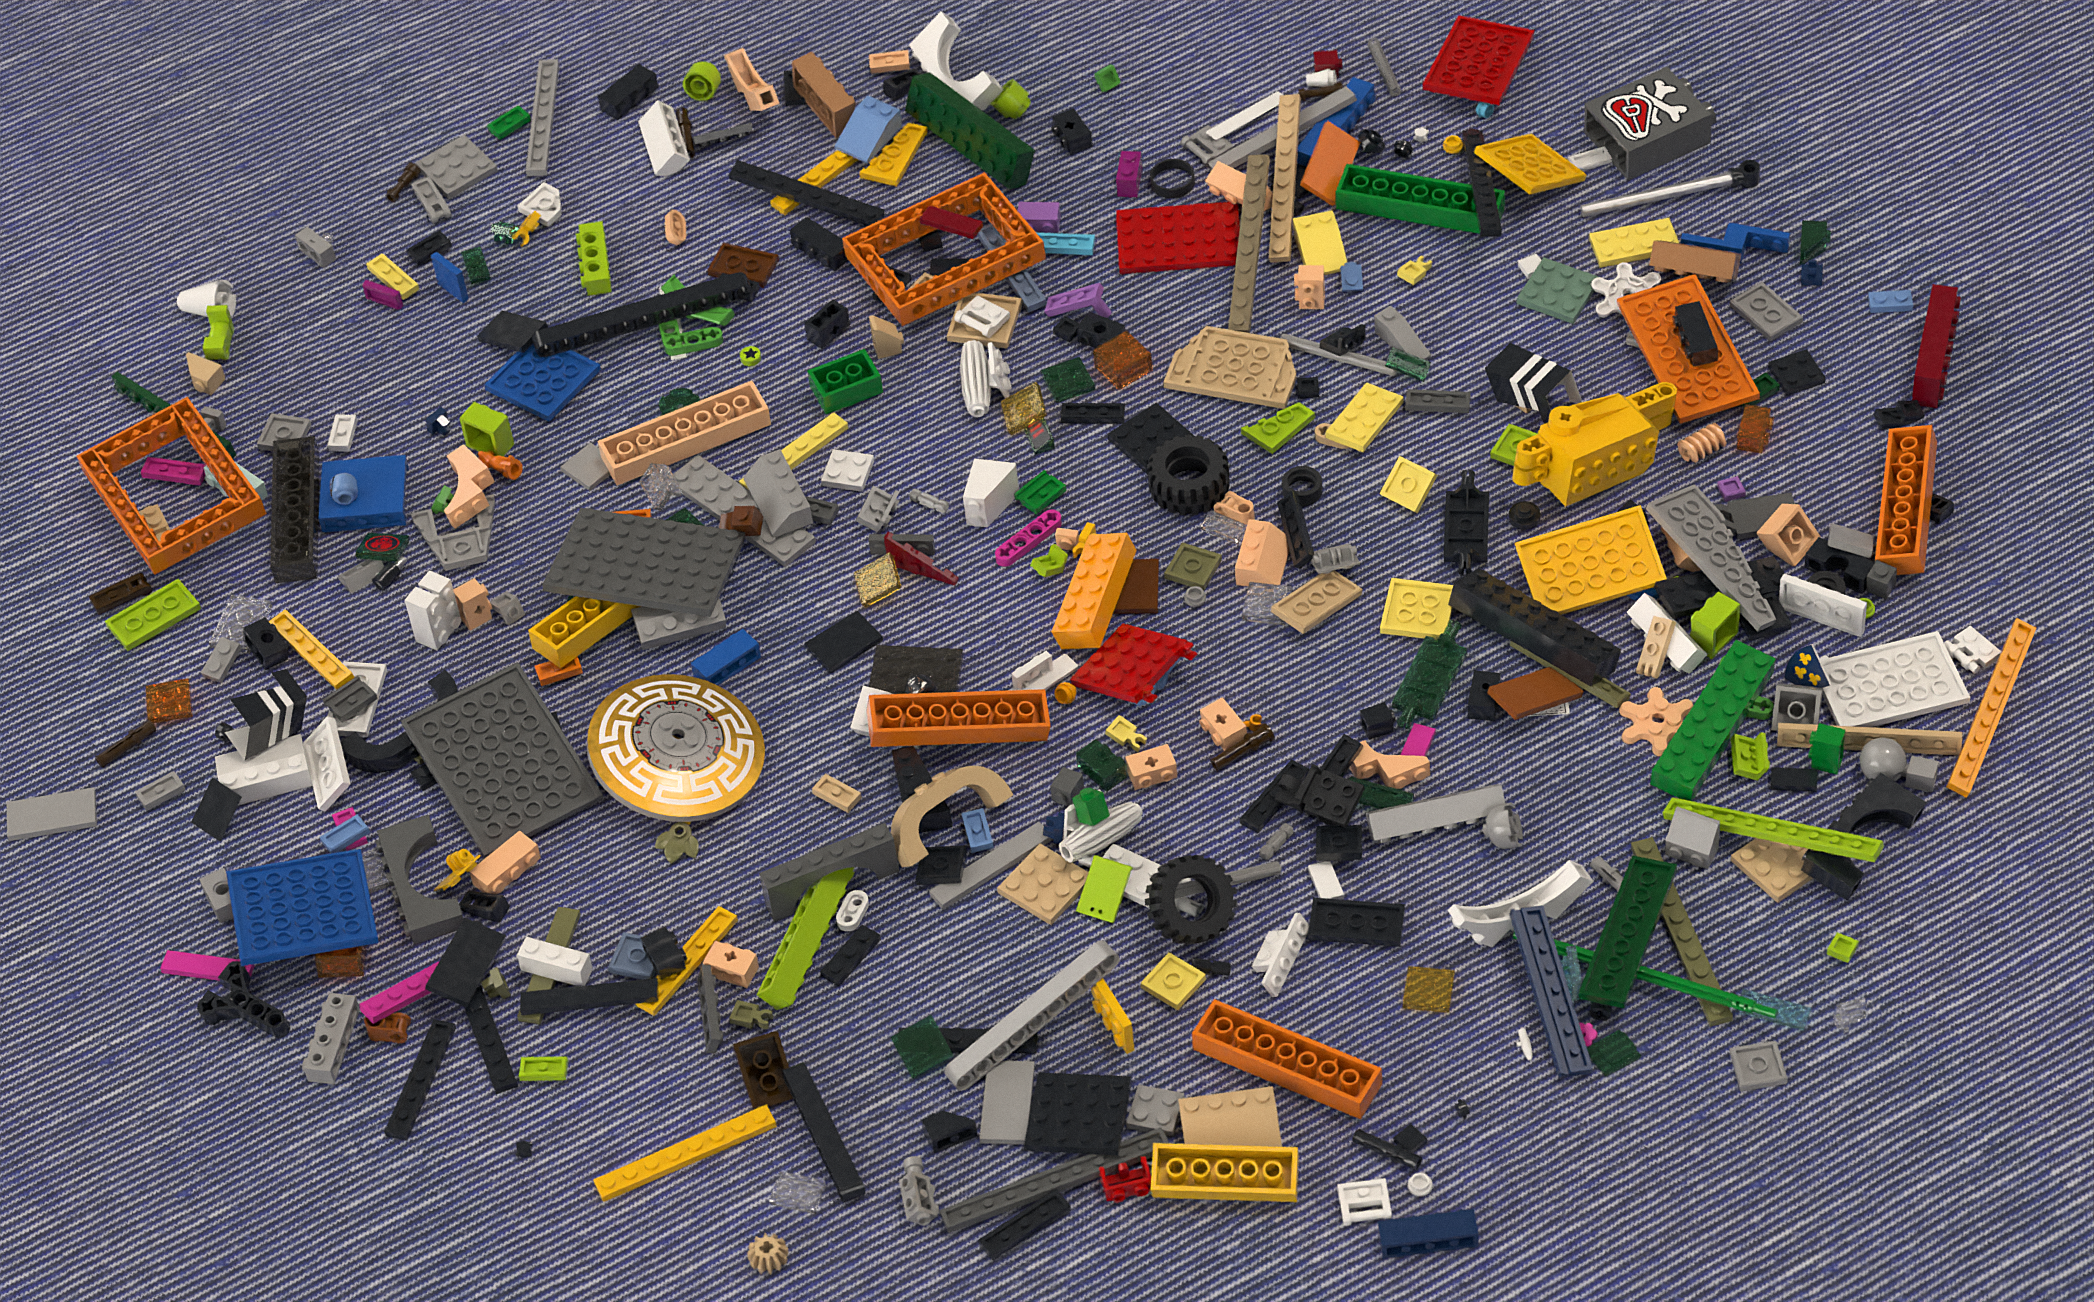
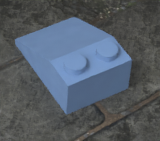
[835,95,902,163]

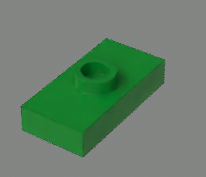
[487,105,531,140]

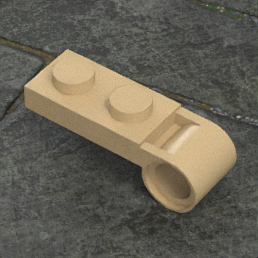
[139,504,171,542]

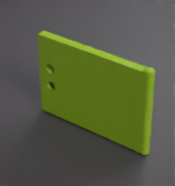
[1076,855,1133,923]

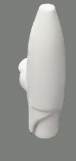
[1516,1028,1532,1061]

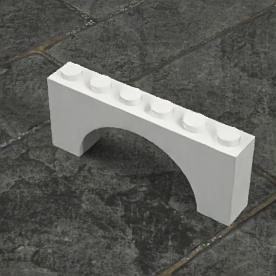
[909,12,1003,111]

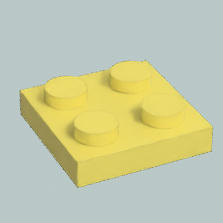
[1380,456,1438,513]
[1141,952,1206,1010]

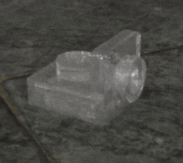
[1833,997,1867,1035]

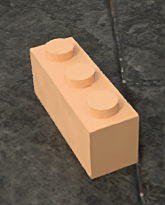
[469,831,541,894]

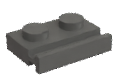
[323,676,378,723]

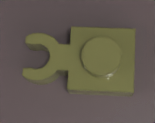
[729,1000,773,1029]

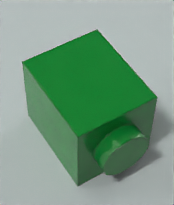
[1072,788,1110,826]

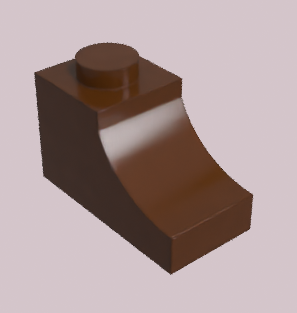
[719,506,764,536]

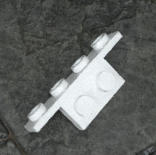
[1010,651,1078,691]
[1252,913,1309,997]

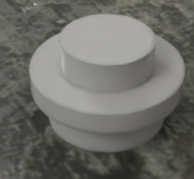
[1184,586,1206,607]

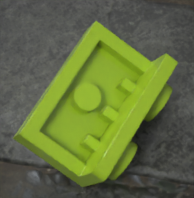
[1730,732,1770,781]

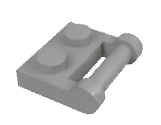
[1180,125,1234,167]

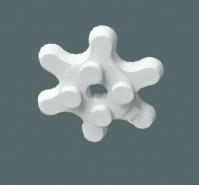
[1591,262,1661,325]

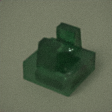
[491,221,518,244]

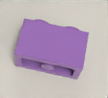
[1018,202,1061,233]

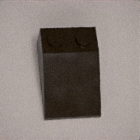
[732,1030,793,1110]

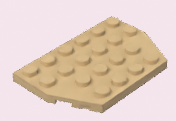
[1163,326,1296,409]

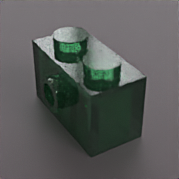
[1076,739,1127,792]

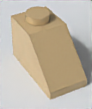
[869,315,904,359]
[186,352,225,395]

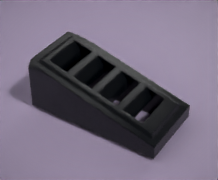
[883,68,921,101]
[1930,493,1954,524]
[459,890,510,922]

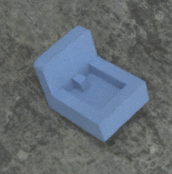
[1340,262,1363,292]

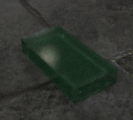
[1385,347,1431,382]

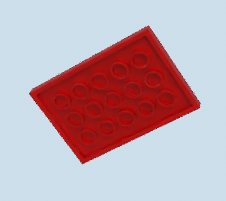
[1422,15,1535,105]
[1116,202,1240,274]

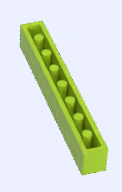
[757,867,855,1010]

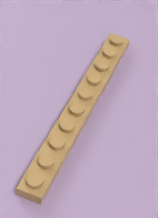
[1269,94,1301,263]

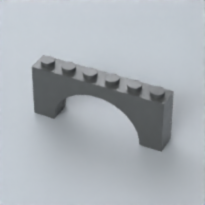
[375,814,463,944]
[759,823,899,922]

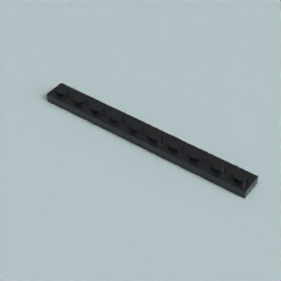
[1462,129,1502,237]

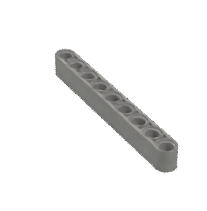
[944,941,1120,1091]

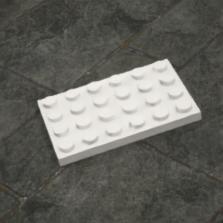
[1822,631,1970,727]

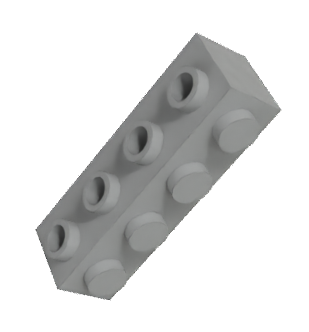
[302,993,360,1084]

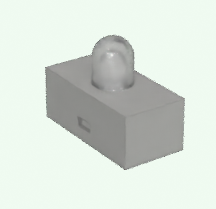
[295,226,336,268]

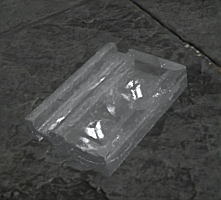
[769,1171,826,1214]

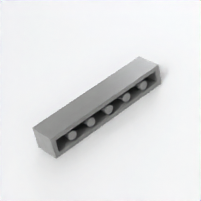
[1365,784,1505,844]

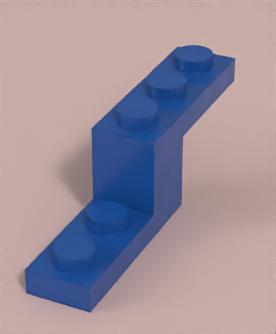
[1680,223,1790,264]

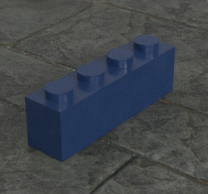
[1377,1209,1479,1259]

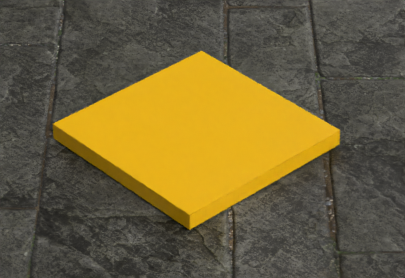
[1474,133,1587,195]

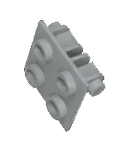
[1311,543,1360,574]

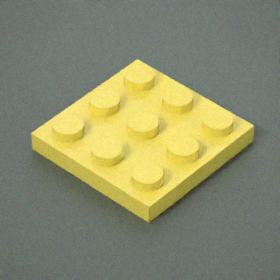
[1380,578,1453,641]

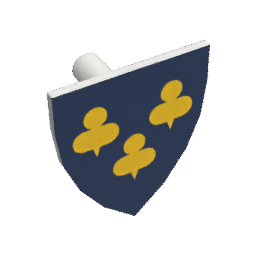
[1784,644,1832,688]

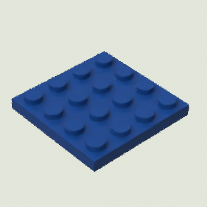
[484,344,601,422]

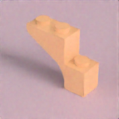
[1349,740,1430,792]

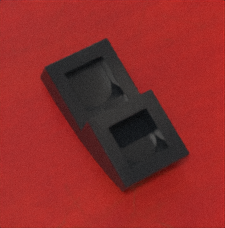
[1874,400,1925,430]

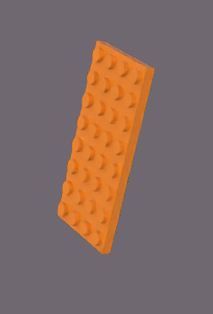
[1617,274,1760,424]

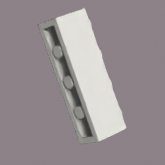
[1627,593,1708,674]

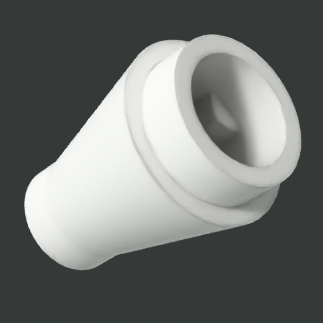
[1306,69,1337,87]

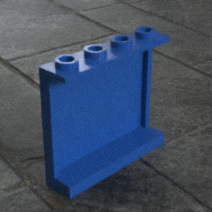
[318,455,409,532]

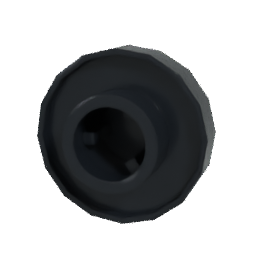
[1358,129,1386,154]
[1509,501,1541,530]

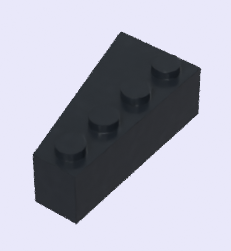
[892,746,953,833]

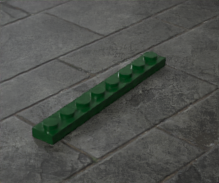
[111,371,237,459]

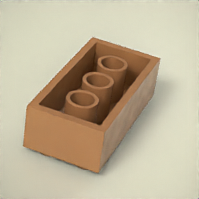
[792,51,856,138]
[1649,240,1741,283]

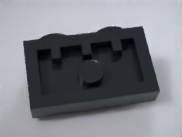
[1319,324,1366,356]

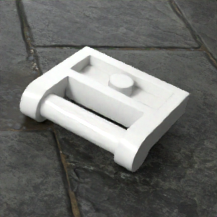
[954,295,1010,338]
[1338,1178,1392,1226]

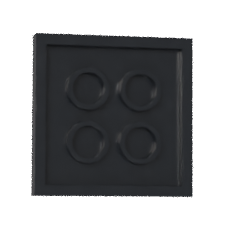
[1107,402,1196,475]

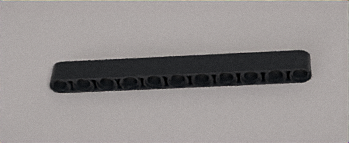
[532,272,752,357]

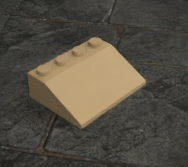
[1178,1086,1282,1147]

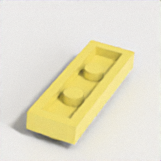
[366,253,419,300]

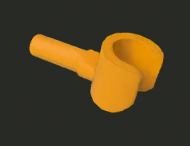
[1243,714,1262,731]

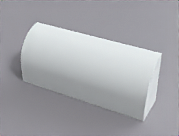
[638,100,690,176]

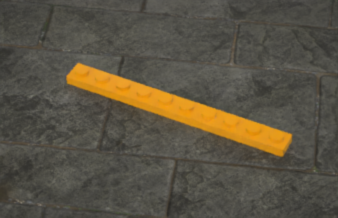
[1946,618,2036,798]

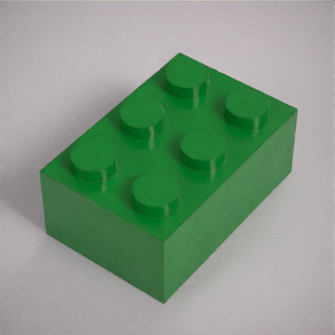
[807,349,883,415]

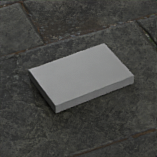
[1730,282,1803,341]

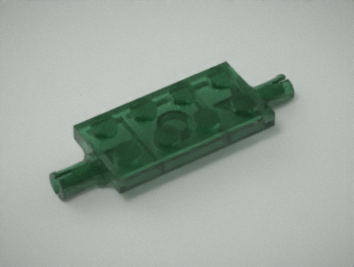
[1392,619,1467,729]

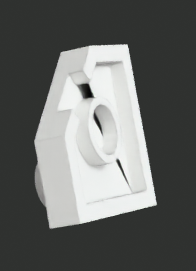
[518,182,562,227]

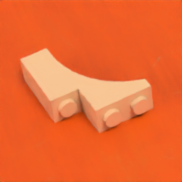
[724,48,779,111]
[444,444,495,529]

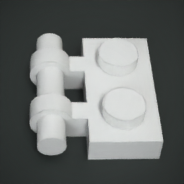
[1944,626,2001,674]

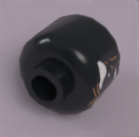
[905,674,938,694]

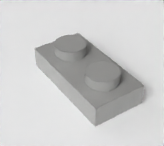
[201,637,242,683]
[135,771,186,811]

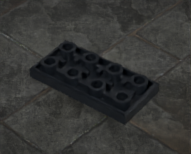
[425,918,506,1007]

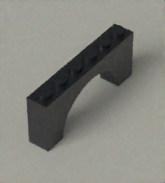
[1801,773,1927,901]

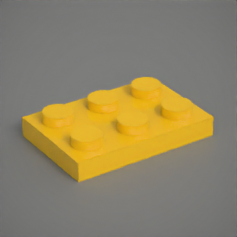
[1090,978,1135,1054]

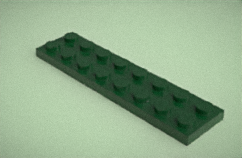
[1579,855,1677,1009]

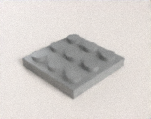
[415,135,498,200]

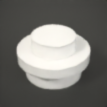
[1408,1173,1432,1196]

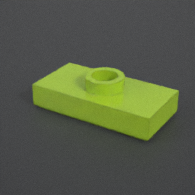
[519,1056,568,1081]

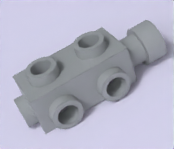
[899,1156,939,1226]

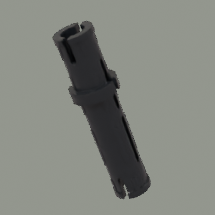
[1352,1128,1422,1171]

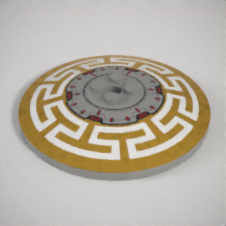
[587,674,765,822]

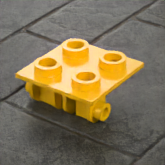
[433,849,480,892]

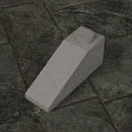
[1374,305,1431,367]

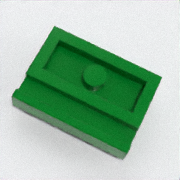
[1014,470,1067,515]

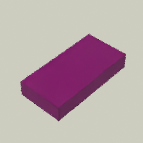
[362,280,404,310]

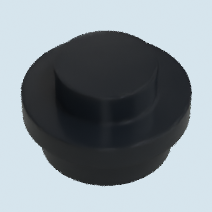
[1393,140,1413,158]

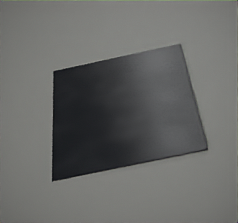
[191,777,242,842]

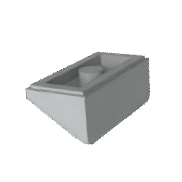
[338,556,384,593]

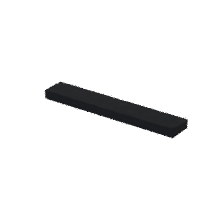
[520,978,659,1015]
[384,1019,456,1141]

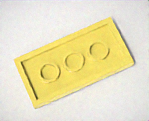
[1589,218,1679,268]
[1326,382,1404,452]

